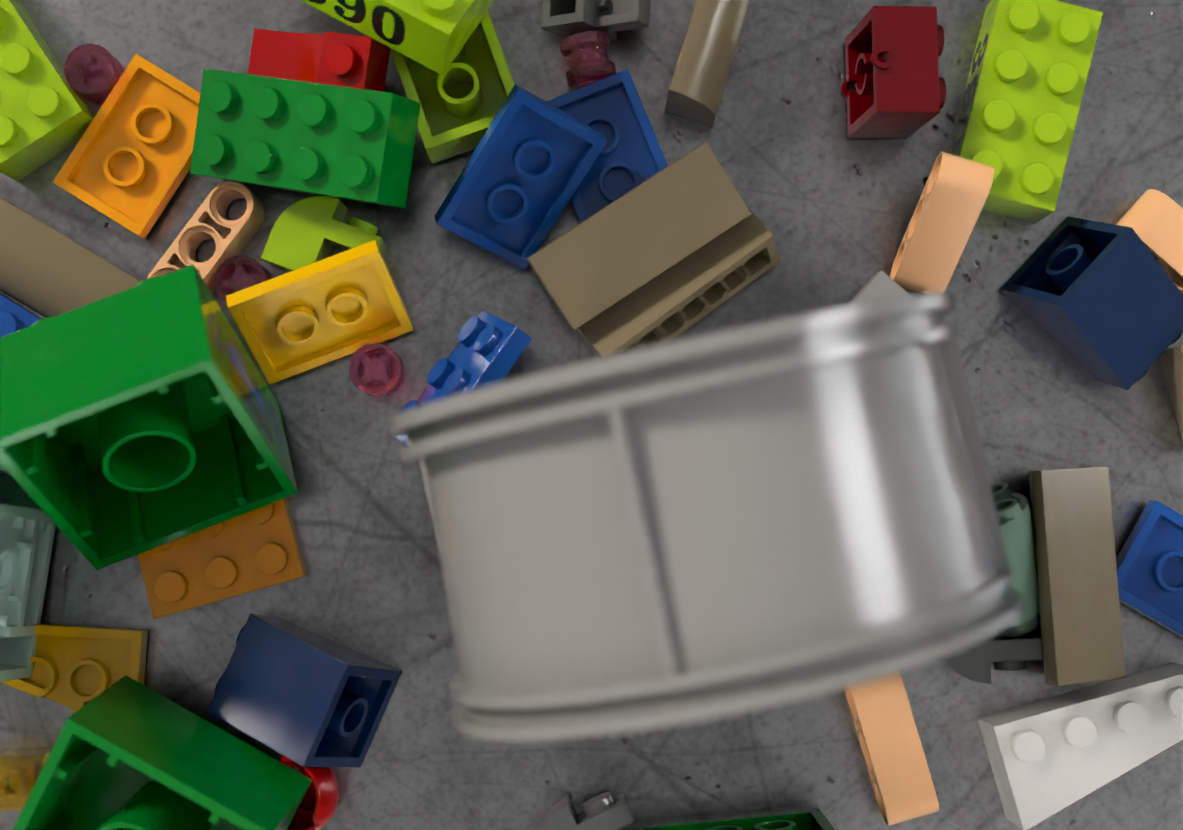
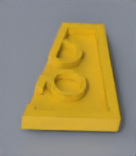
[0,623,148,712]

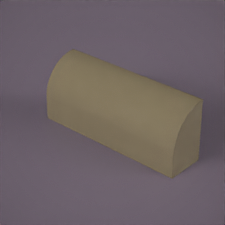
[664,0,751,126]
[526,142,751,330]
[0,196,142,318]
[577,208,781,359]
[1028,466,1126,686]

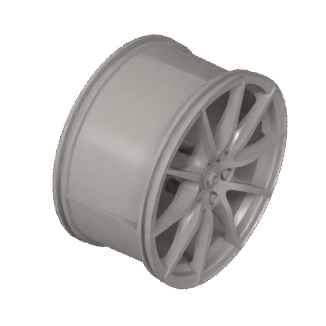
[389,293,1023,741]

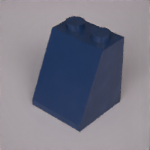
[1000,216,1183,390]
[207,613,401,768]

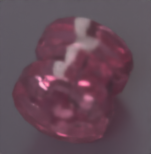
[559,30,617,88]
[64,43,125,105]
[215,256,273,303]
[349,343,406,398]

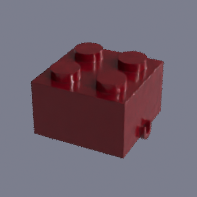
[840,6,946,139]

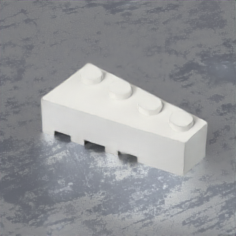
[977,663,1183,830]

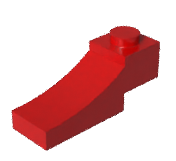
[248,28,390,92]

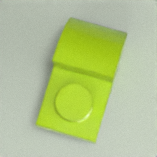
[261,196,387,272]

